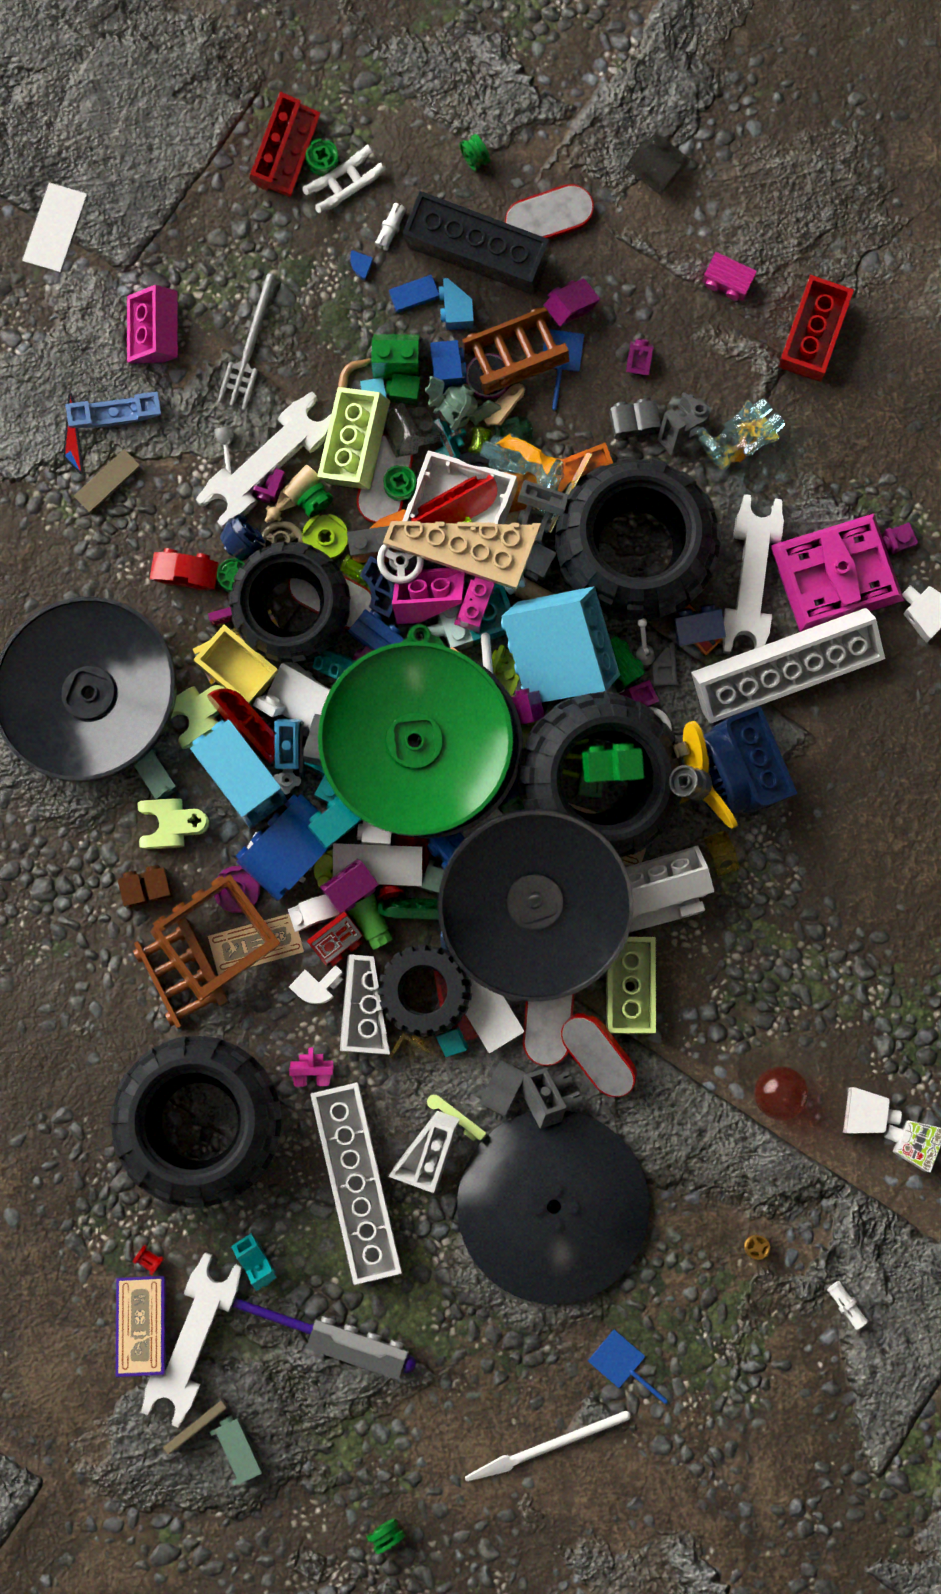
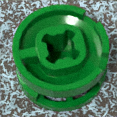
[459,134,491,171]
[306,139,339,176]
[383,465,416,501]
[297,483,334,518]
[217,558,245,593]
[366,1518,406,1554]

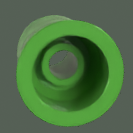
[348,894,393,950]

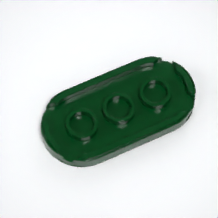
[378,897,439,919]

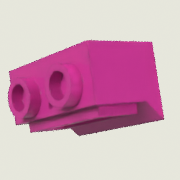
[454,577,495,633]

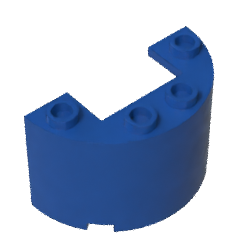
[235,794,329,901]

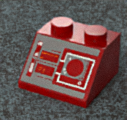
[307,911,364,967]

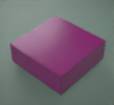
[208,607,232,626]

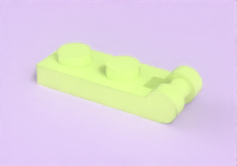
[427,1095,486,1141]

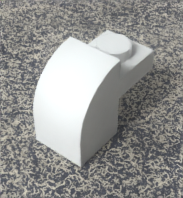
[288,895,347,932]
[289,965,343,1004]

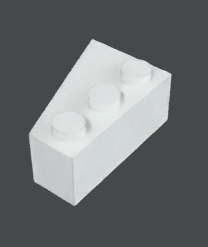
[388,1111,460,1193]

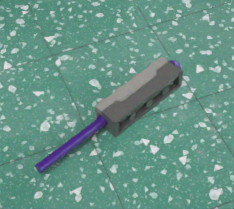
[233,1298,416,1380]

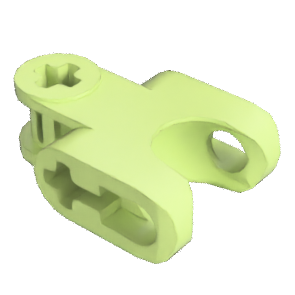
[171,685,224,749]
[138,799,210,850]

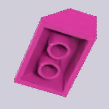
[127,285,178,363]

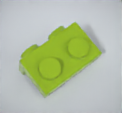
[492,645,520,696]

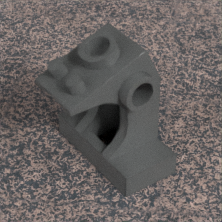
[657,392,712,456]
[517,480,568,545]

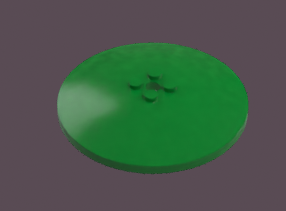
[318,641,513,836]

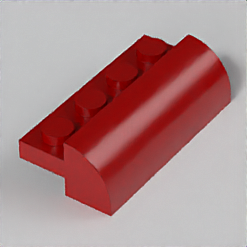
[249,92,321,197]

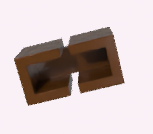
[117,865,173,908]

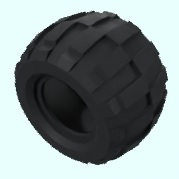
[229,541,351,663]

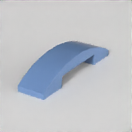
[65,392,161,428]

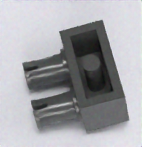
[520,1068,583,1129]

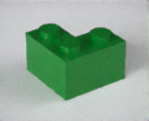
[582,743,644,782]

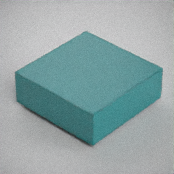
[436,1026,468,1057]

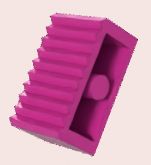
[702,252,757,301]

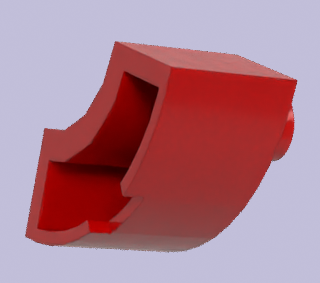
[149,548,219,590]

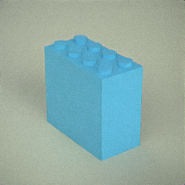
[501,586,620,702]
[190,719,288,829]

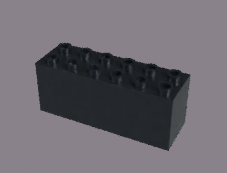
[402,191,551,295]

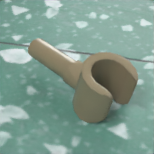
[672,740,690,758]

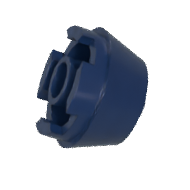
[220,514,266,561]

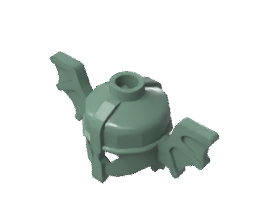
[425,376,501,431]

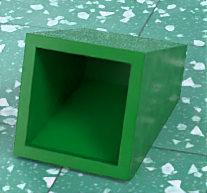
[371,334,420,380]

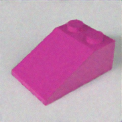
[392,567,466,624]

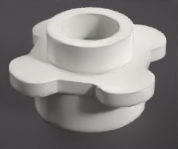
[273,769,301,794]

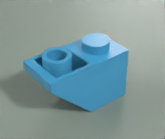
[439,278,473,330]

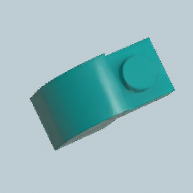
[231,1233,277,1291]

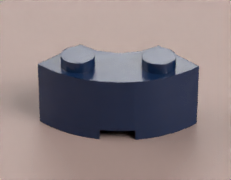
[360,556,396,622]

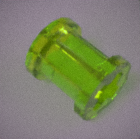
[468,427,492,453]
[340,554,365,583]

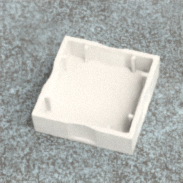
[402,450,518,524]

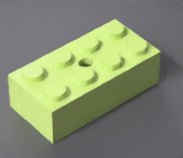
[317,387,390,490]
[606,937,656,1034]

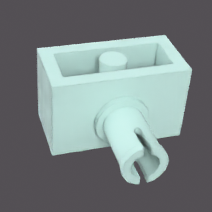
[420,604,473,651]

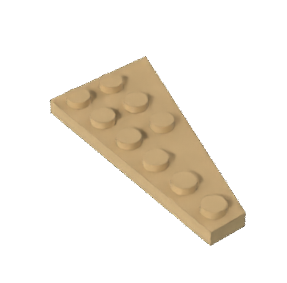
[383,521,541,590]

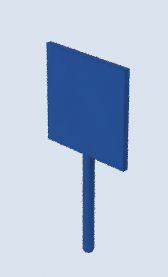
[543,329,584,411]
[588,1330,668,1404]

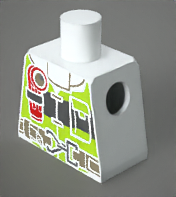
[884,1121,941,1172]

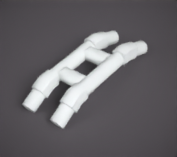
[302,144,386,213]

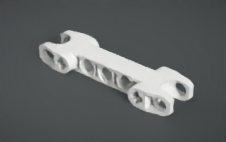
[196,392,332,529]
[722,494,784,654]
[141,1252,242,1427]

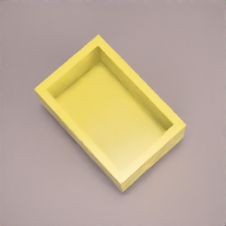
[193,625,279,707]

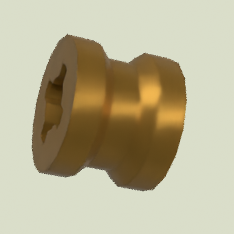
[744,1235,770,1260]

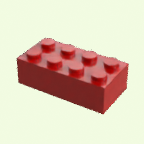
[778,275,854,382]

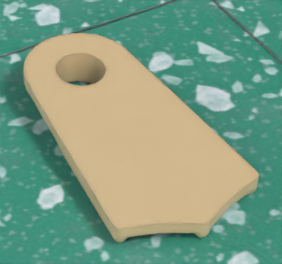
[484,384,525,426]

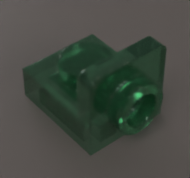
[494,416,533,446]

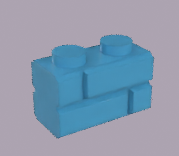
[275,719,302,769]

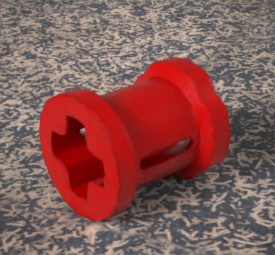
[133,1245,165,1276]

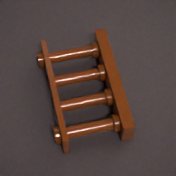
[462,307,569,395]
[133,917,230,1029]

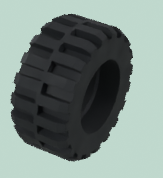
[378,945,472,1036]

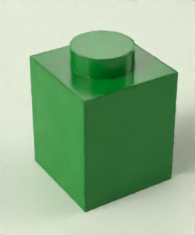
[386,373,421,406]

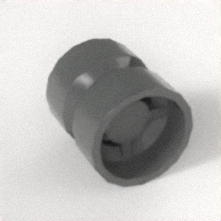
[669,765,712,800]

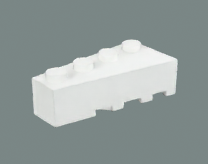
[340,955,390,1055]

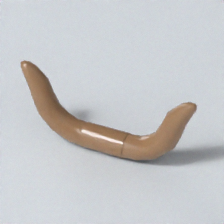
[338,358,371,388]

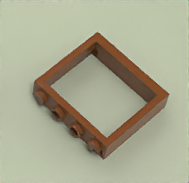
[150,874,281,1002]

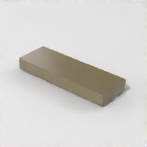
[74,449,141,514]
[163,1398,228,1454]

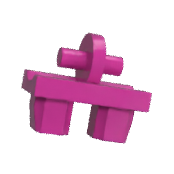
[289,1047,334,1087]

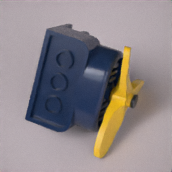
[680,706,798,828]

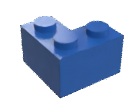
[430,340,467,393]

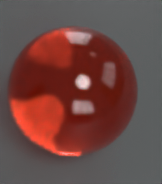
[754,1066,808,1120]

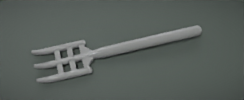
[217,273,275,410]

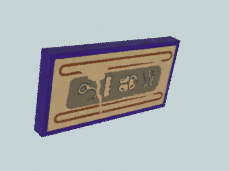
[116,1276,166,1378]

